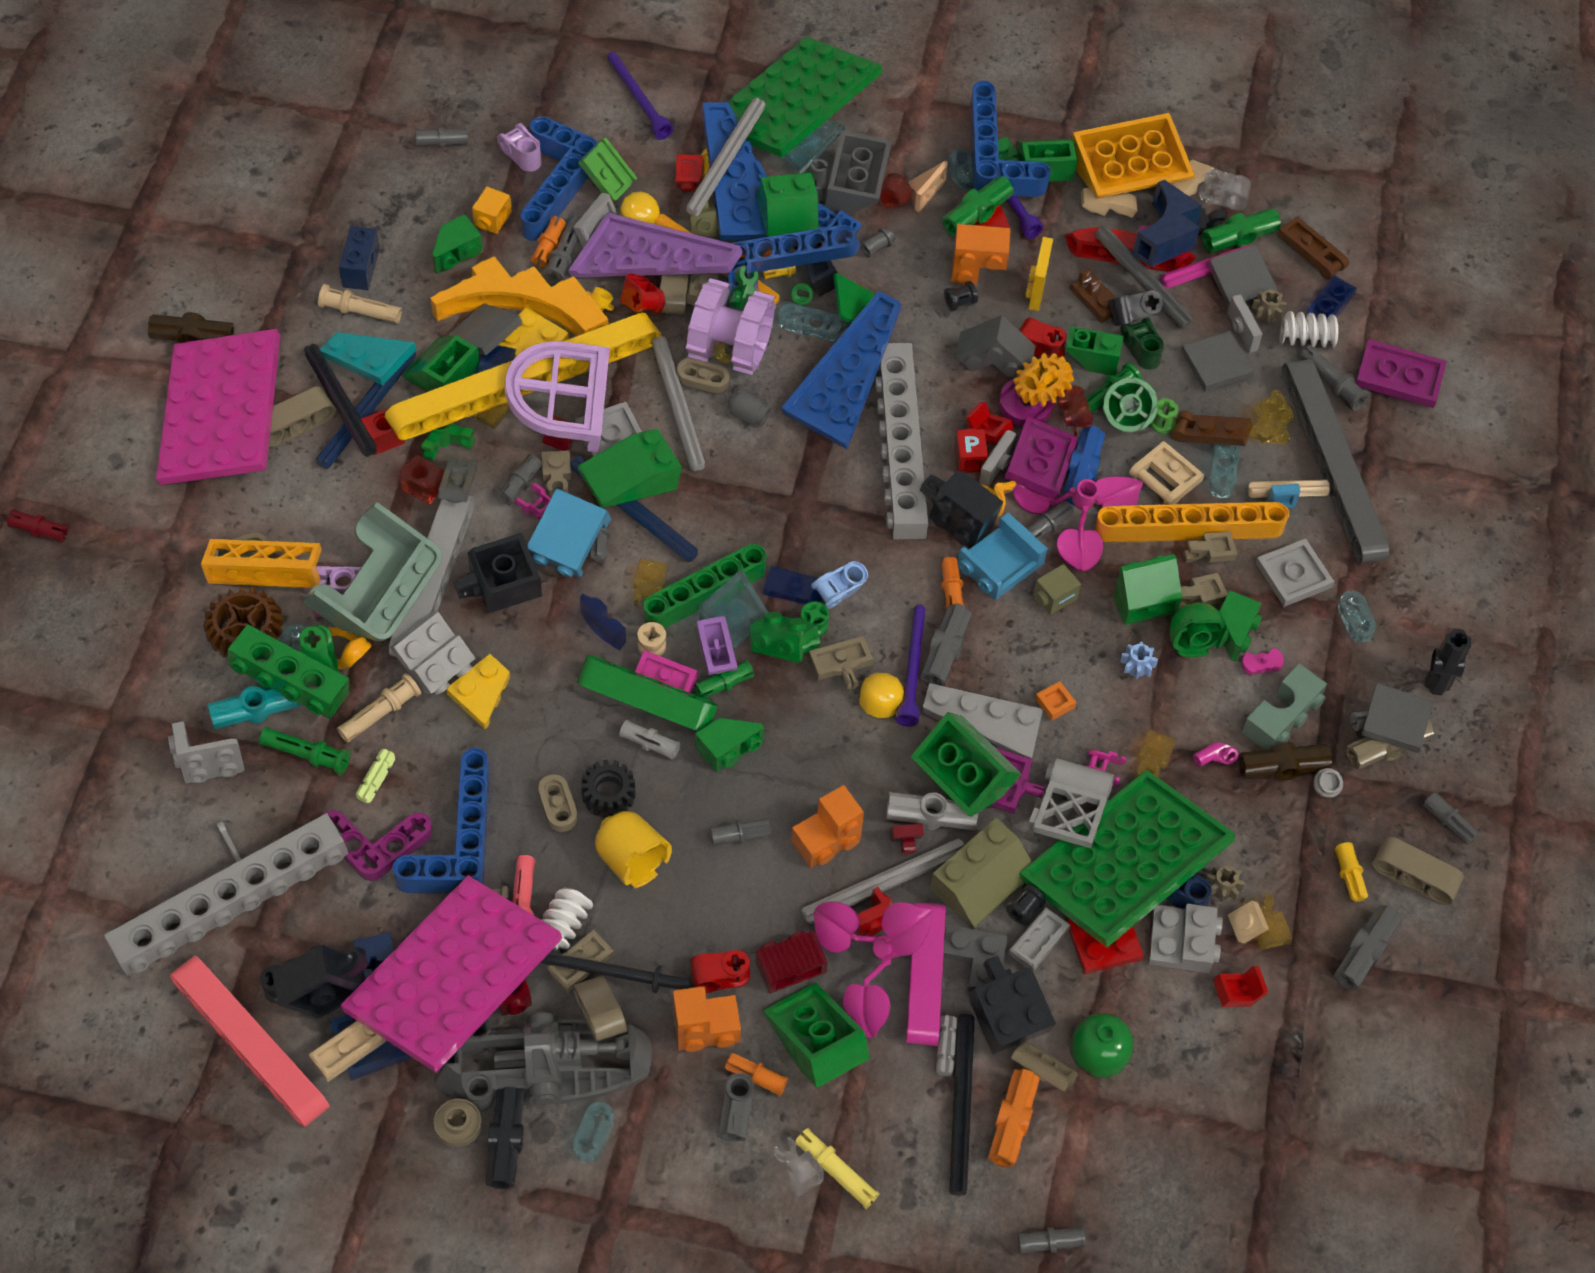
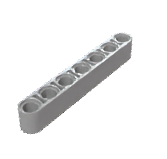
[389,495,475,657]

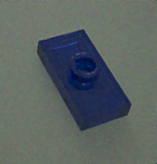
[764,566,822,604]

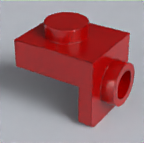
[675,154,703,192]
[966,401,1014,445]
[855,887,893,936]
[1212,966,1268,1007]

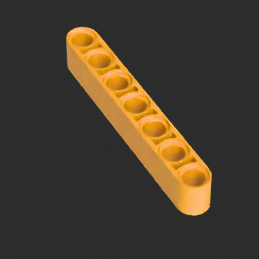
[1094,502,1289,542]

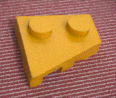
[1025,237,1053,311]
[446,654,510,729]

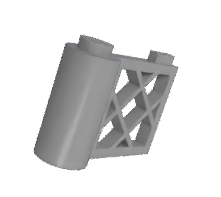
[1029,758,1115,848]

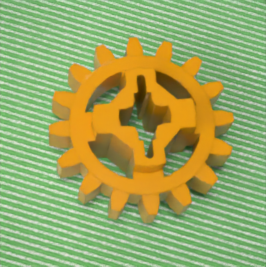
[1014,353,1074,407]

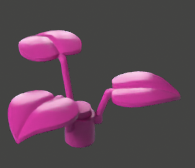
[1012,476,1143,571]
[814,901,934,1038]

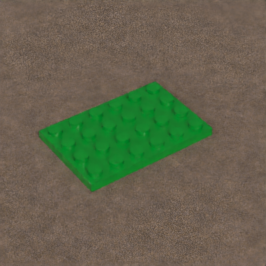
[727,36,883,158]
[1019,770,1235,948]

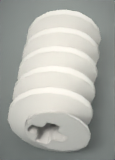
[1279,311,1338,349]
[542,887,593,954]

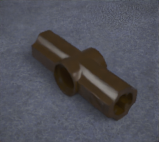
[148,312,235,343]
[1239,742,1332,781]

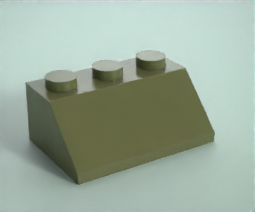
[930,818,1032,930]

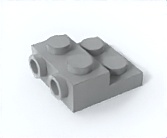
[390,612,476,695]
[1148,904,1223,973]

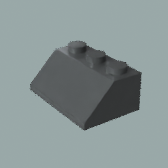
[825,130,892,214]

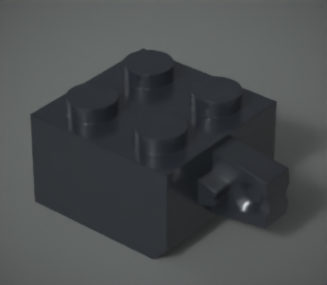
[920,471,1004,549]
[454,533,542,613]
[272,945,368,1019]
[969,955,1056,1054]

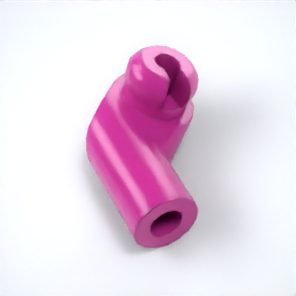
[1192,742,1239,767]

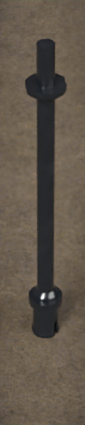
[540,952,691,993]

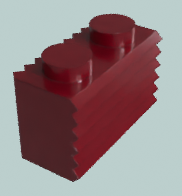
[755,930,828,994]

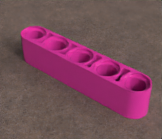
[906,902,946,1046]

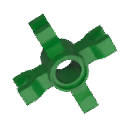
[421,422,475,462]

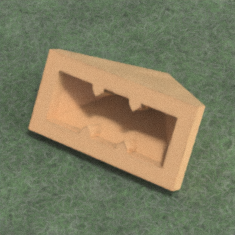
[907,161,948,212]

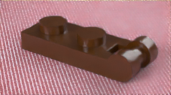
[1278,216,1349,280]
[1170,411,1253,446]

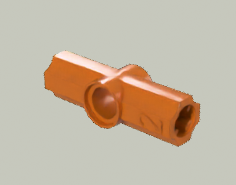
[988,1069,1040,1168]

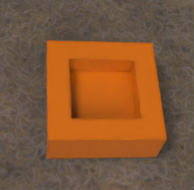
[1035,681,1077,721]

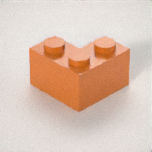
[951,224,1010,285]
[791,785,864,868]
[673,987,741,1052]

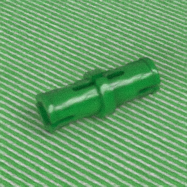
[694,660,754,699]

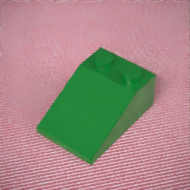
[578,428,682,508]
[763,982,870,1088]

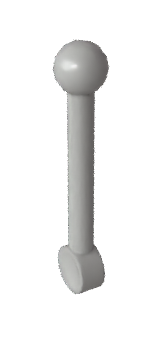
[216,821,242,862]

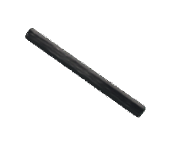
[304,344,377,457]
[949,1014,975,1196]

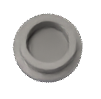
[1313,768,1343,798]

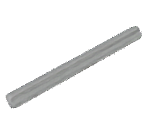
[686,98,765,217]
[652,336,705,471]
[802,839,965,924]

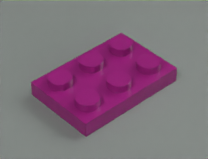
[1356,339,1447,408]
[1004,416,1078,500]

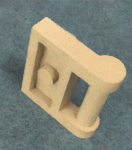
[1129,441,1204,505]

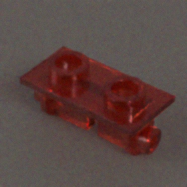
[1057,385,1094,436]

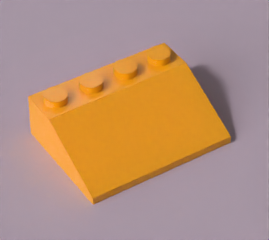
[1071,113,1195,199]

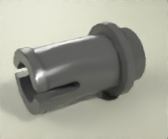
[860,227,895,257]

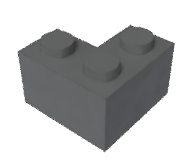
[955,315,1035,379]

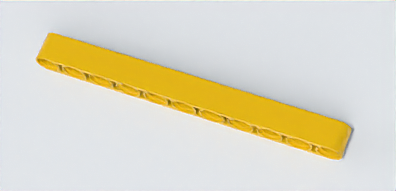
[385,313,661,440]

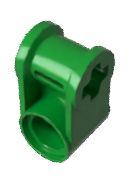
[299,624,339,672]

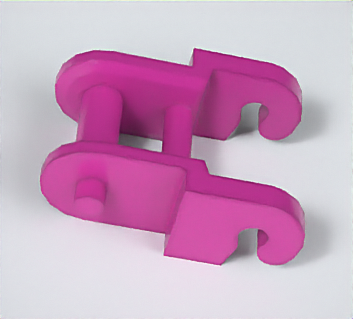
[514,483,551,520]
[1086,750,1126,786]

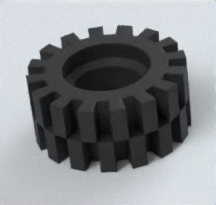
[581,760,636,818]

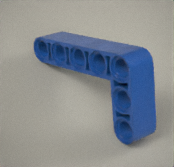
[970,80,1051,197]
[521,117,597,241]
[728,225,860,292]
[393,748,490,893]

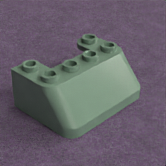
[302,502,442,641]

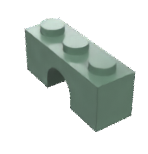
[1242,663,1327,750]

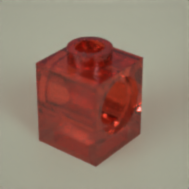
[400,455,444,505]

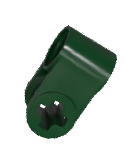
[1120,318,1164,370]

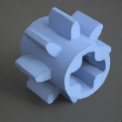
[1120,642,1158,679]

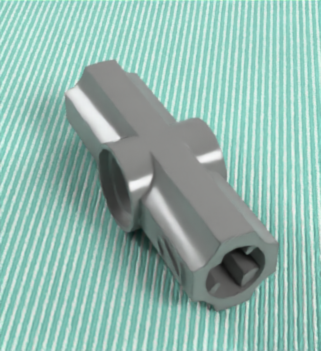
[886,792,978,831]

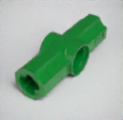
[942,176,1014,237]
[1201,208,1281,253]

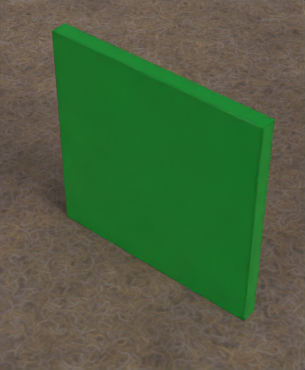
[833,273,874,323]

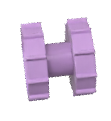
[686,278,776,375]

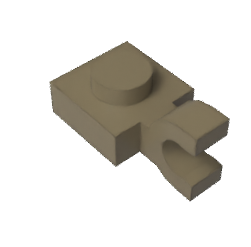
[1183,531,1238,563]
[1179,573,1228,609]

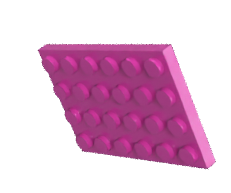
[156,329,281,485]
[341,875,562,1073]

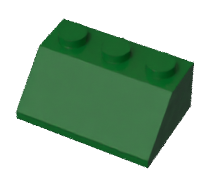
[911,712,1022,817]

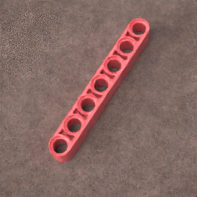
[169,955,330,1128]

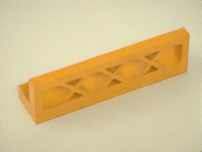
[201,539,322,588]

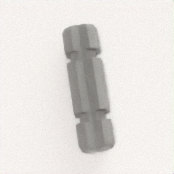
[936,1015,957,1077]

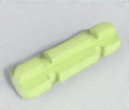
[356,749,395,804]

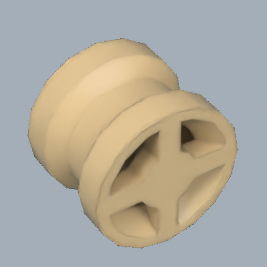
[637,622,666,656]

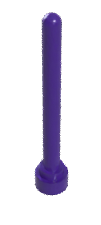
[607,52,674,140]
[1007,196,1044,239]
[895,604,925,727]

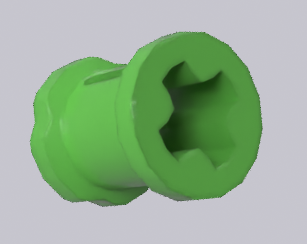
[1150,398,1179,434]

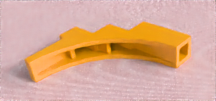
[430,256,608,337]

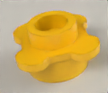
[586,287,614,311]

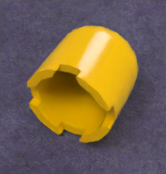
[595,811,672,888]

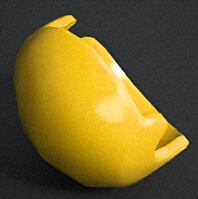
[619,191,660,224]
[859,672,904,718]

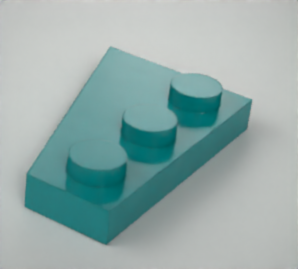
[320,332,417,386]

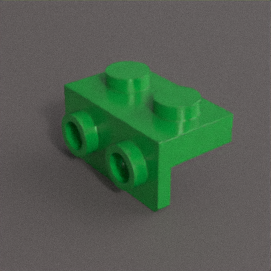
[750,612,818,663]

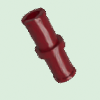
[7,509,69,543]

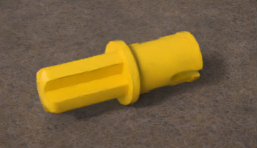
[1334,842,1368,902]

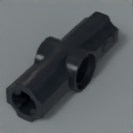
[1425,629,1471,696]
[486,1087,525,1190]

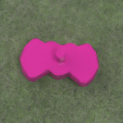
[1241,648,1284,676]

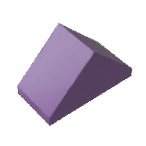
[696,616,738,675]

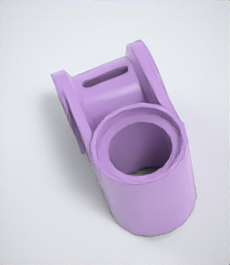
[497,123,542,172]

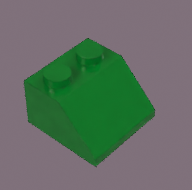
[756,172,819,237]

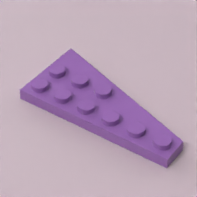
[568,212,743,277]

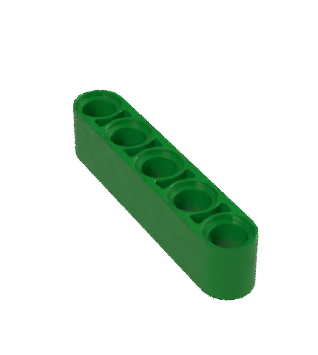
[643,544,767,629]
[577,655,718,731]

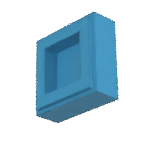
[1266,483,1301,508]

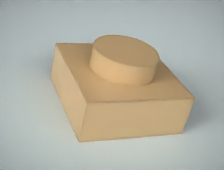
[1228,901,1269,943]

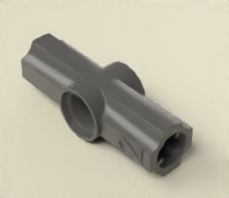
[921,603,972,686]
[1333,904,1402,991]

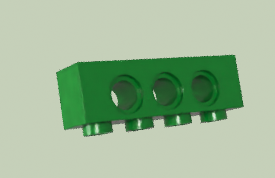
[228,624,349,719]

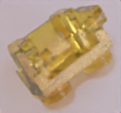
[1251,390,1294,445]

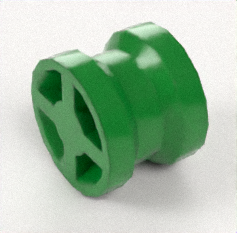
[801,601,830,637]

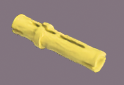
[795,1128,880,1209]

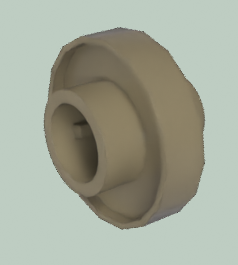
[434,1098,482,1147]

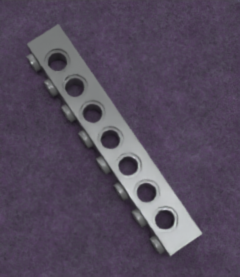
[875,343,928,540]
[104,813,349,976]

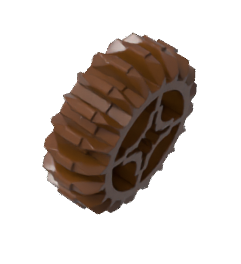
[203,587,284,658]

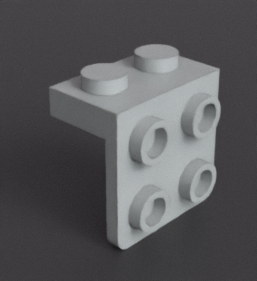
[168,721,245,784]

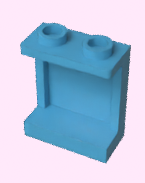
[527,488,611,578]
[958,512,1048,601]

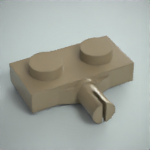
[809,636,873,689]

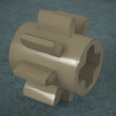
[1252,289,1287,323]
[1206,863,1245,903]

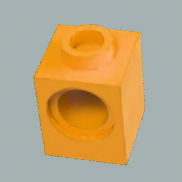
[472,187,512,234]

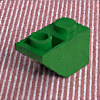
[432,214,483,274]
[1066,326,1123,375]
[1220,590,1263,662]
[695,718,764,773]

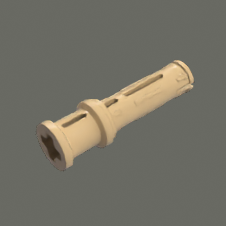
[318,284,402,324]
[336,673,421,743]

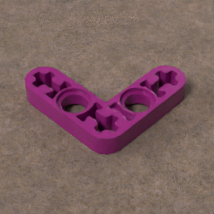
[321,810,433,881]

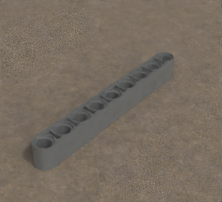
[1282,359,1389,564]

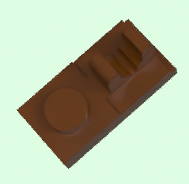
[1069,268,1116,323]

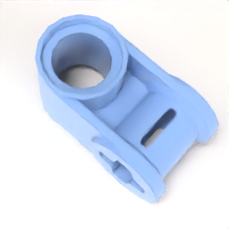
[811,561,868,609]

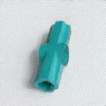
[207,686,302,730]

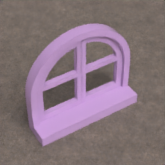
[505,341,610,452]

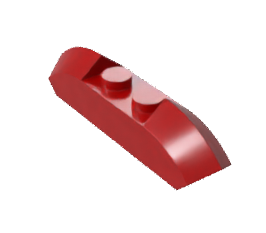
[1064,227,1196,272]

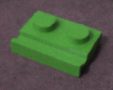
[578,137,638,202]

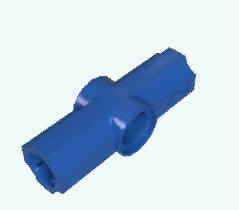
[1063,426,1105,505]

